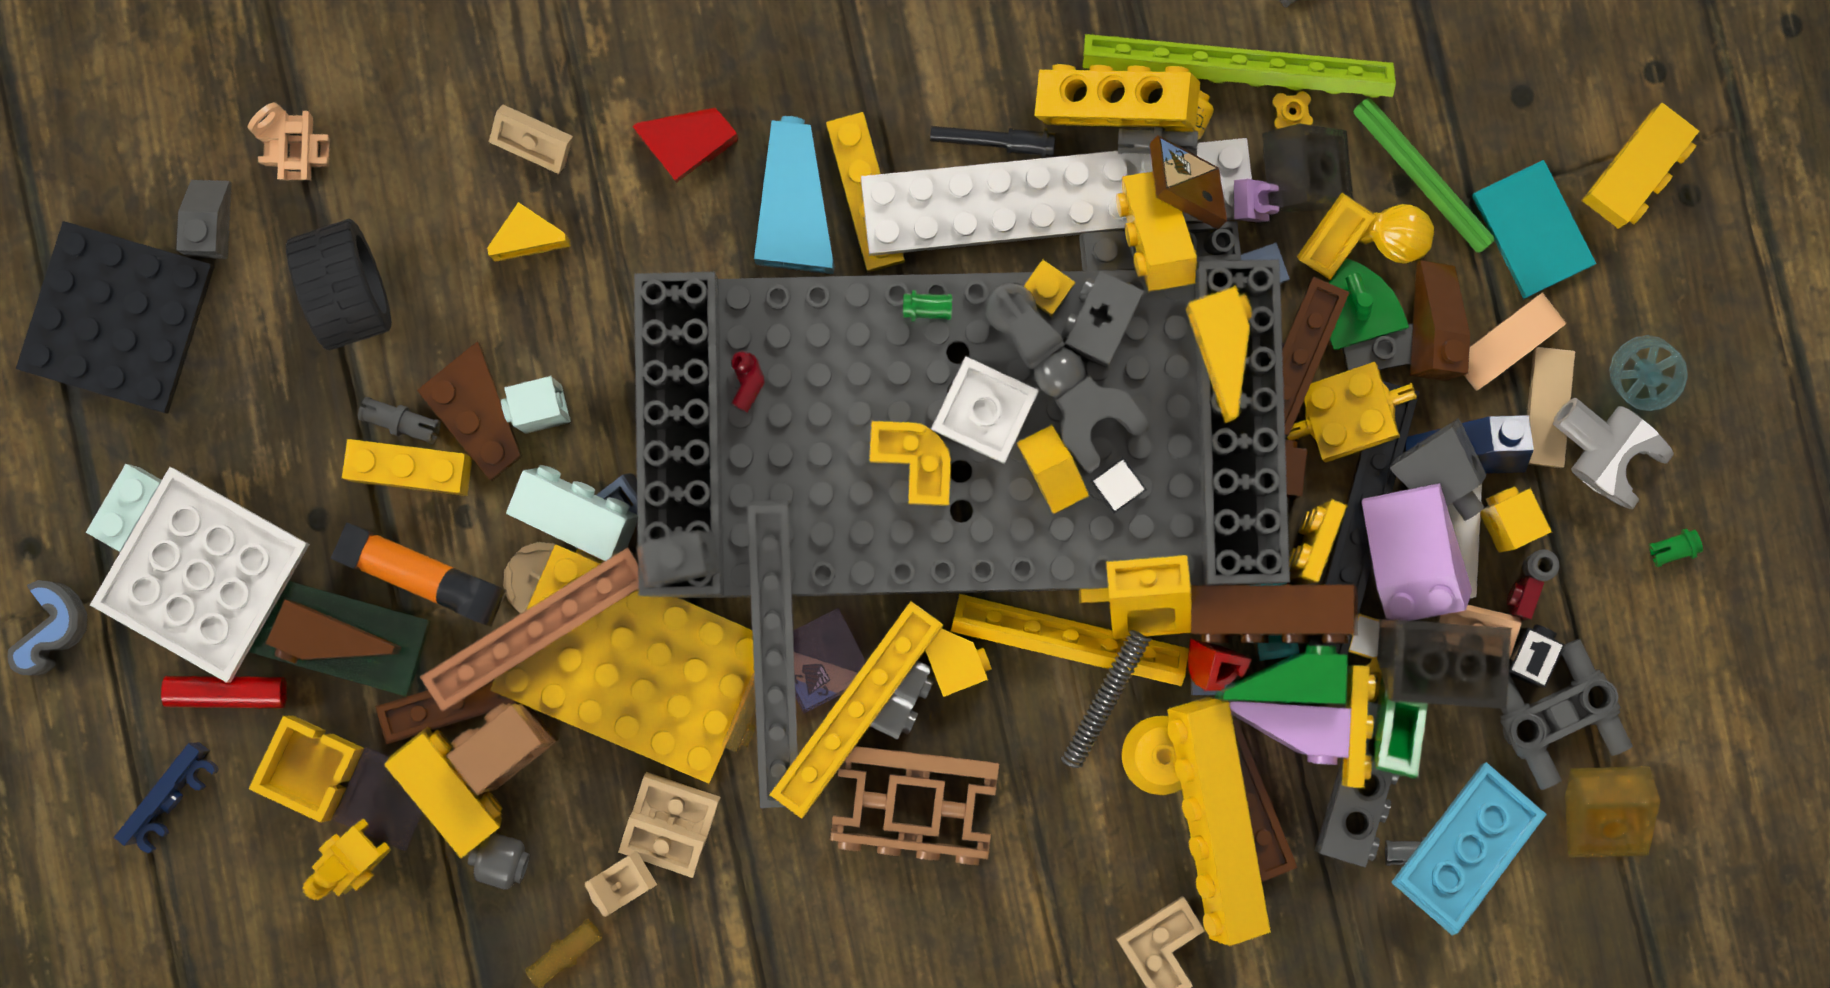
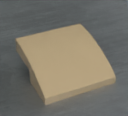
[618,772,721,878]

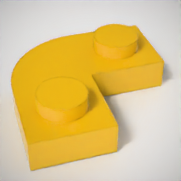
[870,421,950,506]

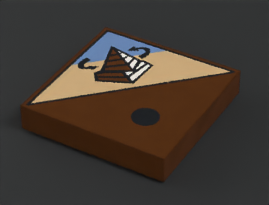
[1149,135,1227,230]

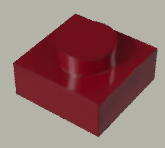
[1507,577,1545,620]

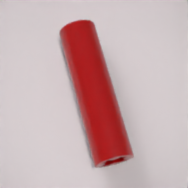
[161,676,287,708]

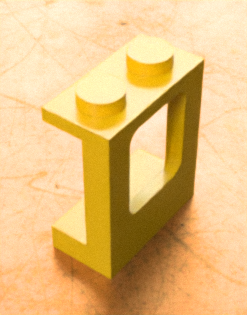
[1106,555,1191,639]

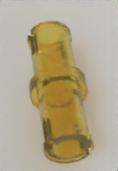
[525,919,603,988]

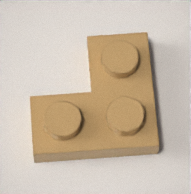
[1116,896,1205,988]

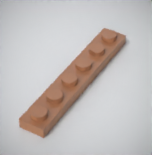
[421,548,639,711]

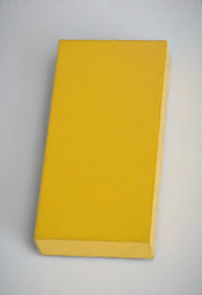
[1297,193,1376,280]

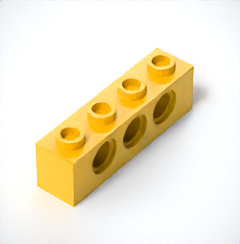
[1035,64,1200,128]

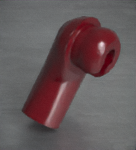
[731,351,765,413]

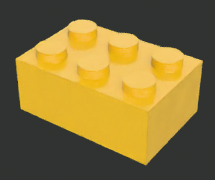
[384,726,503,858]

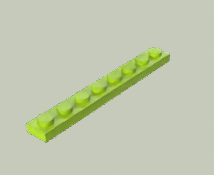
[1083,34,1396,98]

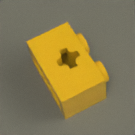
[1480,486,1551,553]

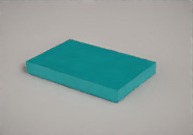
[1472,160,1596,299]

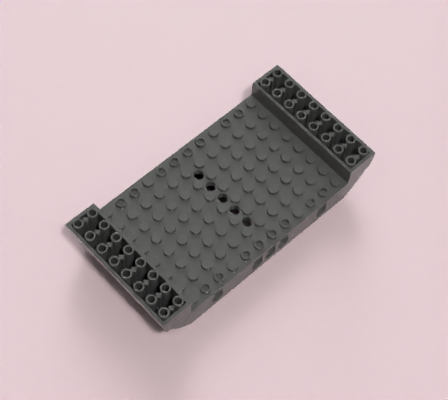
[634,259,1289,598]

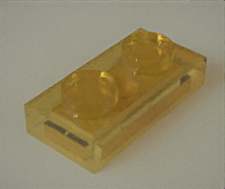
[721,673,757,752]

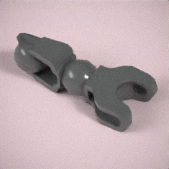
[985,283,1149,473]

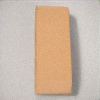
[1464,292,1567,391]

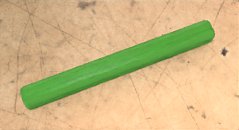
[1353,98,1494,253]

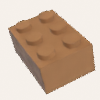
[447,703,558,794]

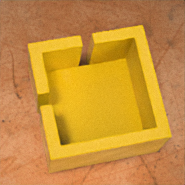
[249,716,365,823]

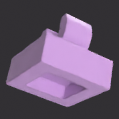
[1234,179,1279,222]

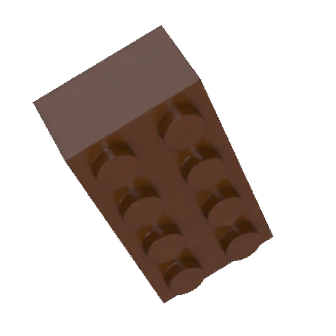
[1191,585,1358,644]

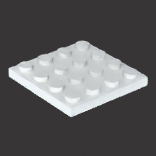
[90,467,310,683]

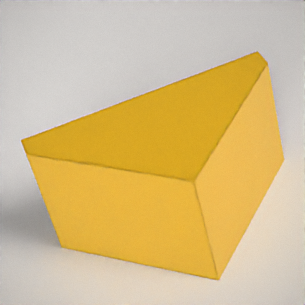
[487,202,571,261]
[1016,425,1089,514]

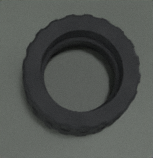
[286,218,392,351]

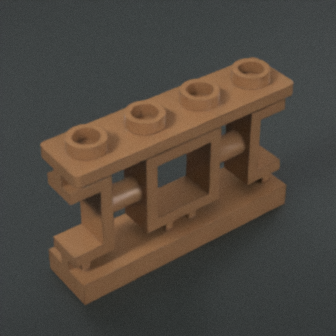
[830,746,999,865]

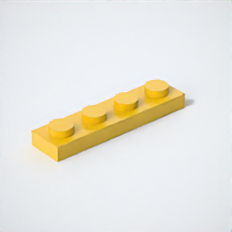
[826,112,905,273]

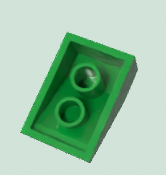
[1215,646,1347,704]

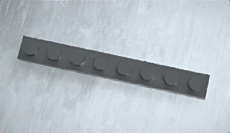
[747,500,798,808]

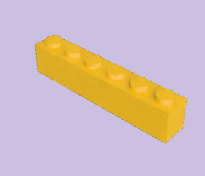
[1167,697,1270,946]

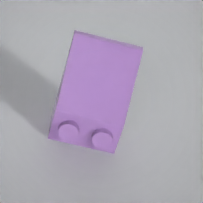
[1362,483,1472,624]
[1229,701,1351,765]

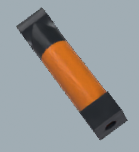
[331,522,507,627]

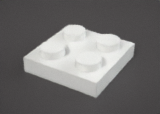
[932,357,1039,464]

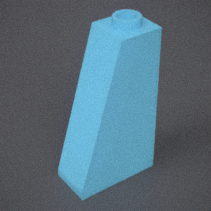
[754,116,834,274]

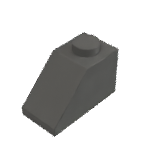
[176,180,232,259]

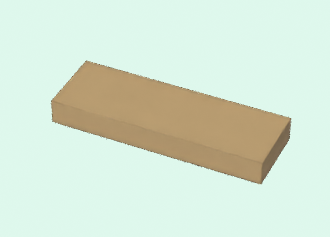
[1527,347,1575,468]

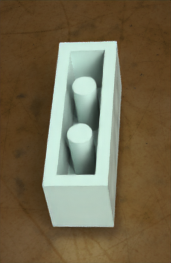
[506,465,638,561]

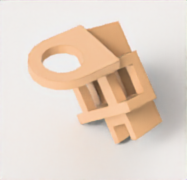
[248,102,330,181]

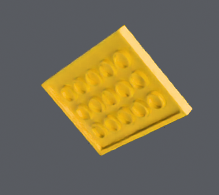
[490,544,755,784]

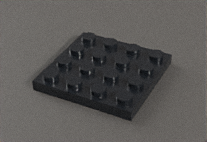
[16,221,215,414]

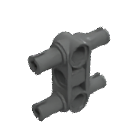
[1488,639,1633,790]

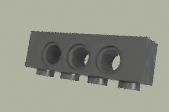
[1314,701,1400,868]

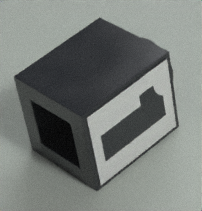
[1501,624,1565,688]

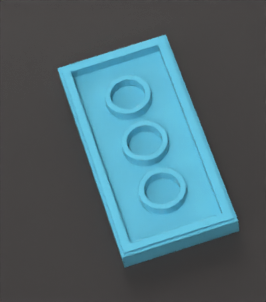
[1391,762,1546,935]

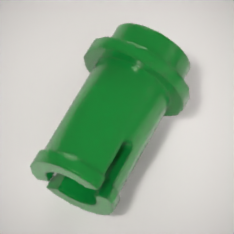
[903,290,952,322]
[1648,528,1703,567]

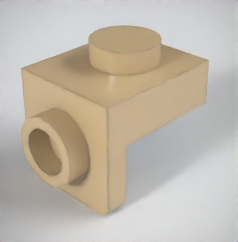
[585,851,657,917]

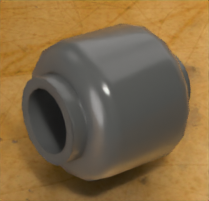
[468,833,530,890]

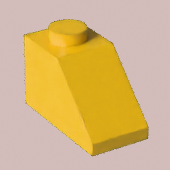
[925,628,992,697]

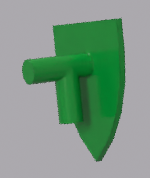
[1329,258,1409,350]

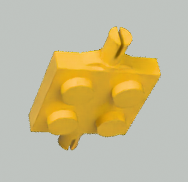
[1287,362,1417,463]

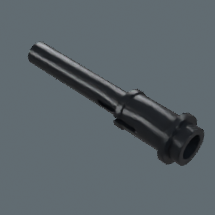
[930,126,1056,158]

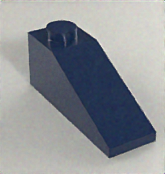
[1404,415,1534,474]

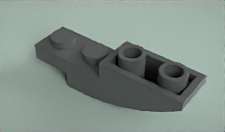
[1079,221,1241,271]

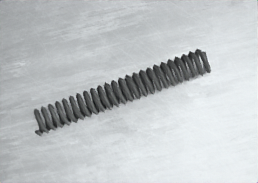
[1061,630,1151,768]

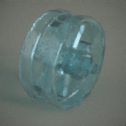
[1610,335,1688,411]

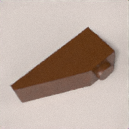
[1410,260,1470,381]
[266,600,402,664]

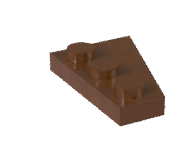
[417,341,523,482]

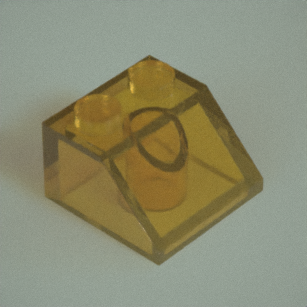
[1565,766,1661,858]

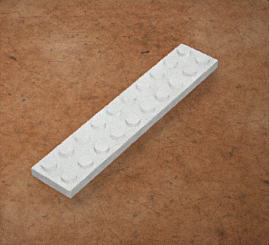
[861,138,1252,256]

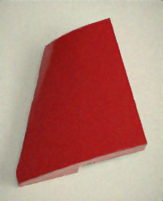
[632,108,739,183]

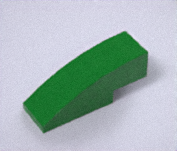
[1375,662,1429,778]

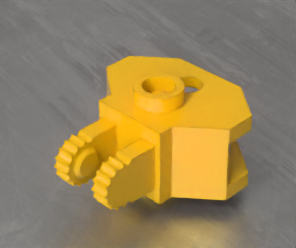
[302,819,391,901]

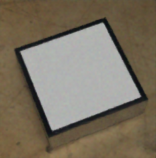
[1090,457,1147,514]

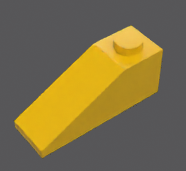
[1185,287,1252,423]

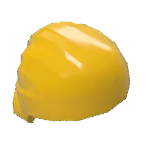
[1359,204,1434,264]

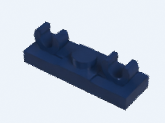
[114,742,219,853]

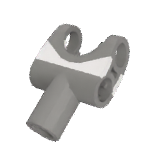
[1553,398,1674,509]

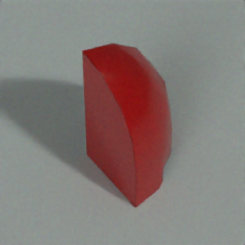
[1188,638,1251,691]

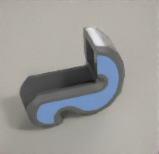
[8,580,87,675]

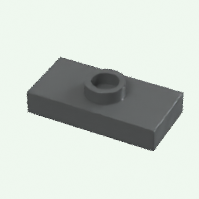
[1342,323,1413,371]

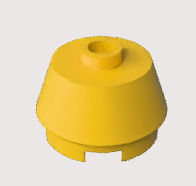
[1122,716,1182,795]

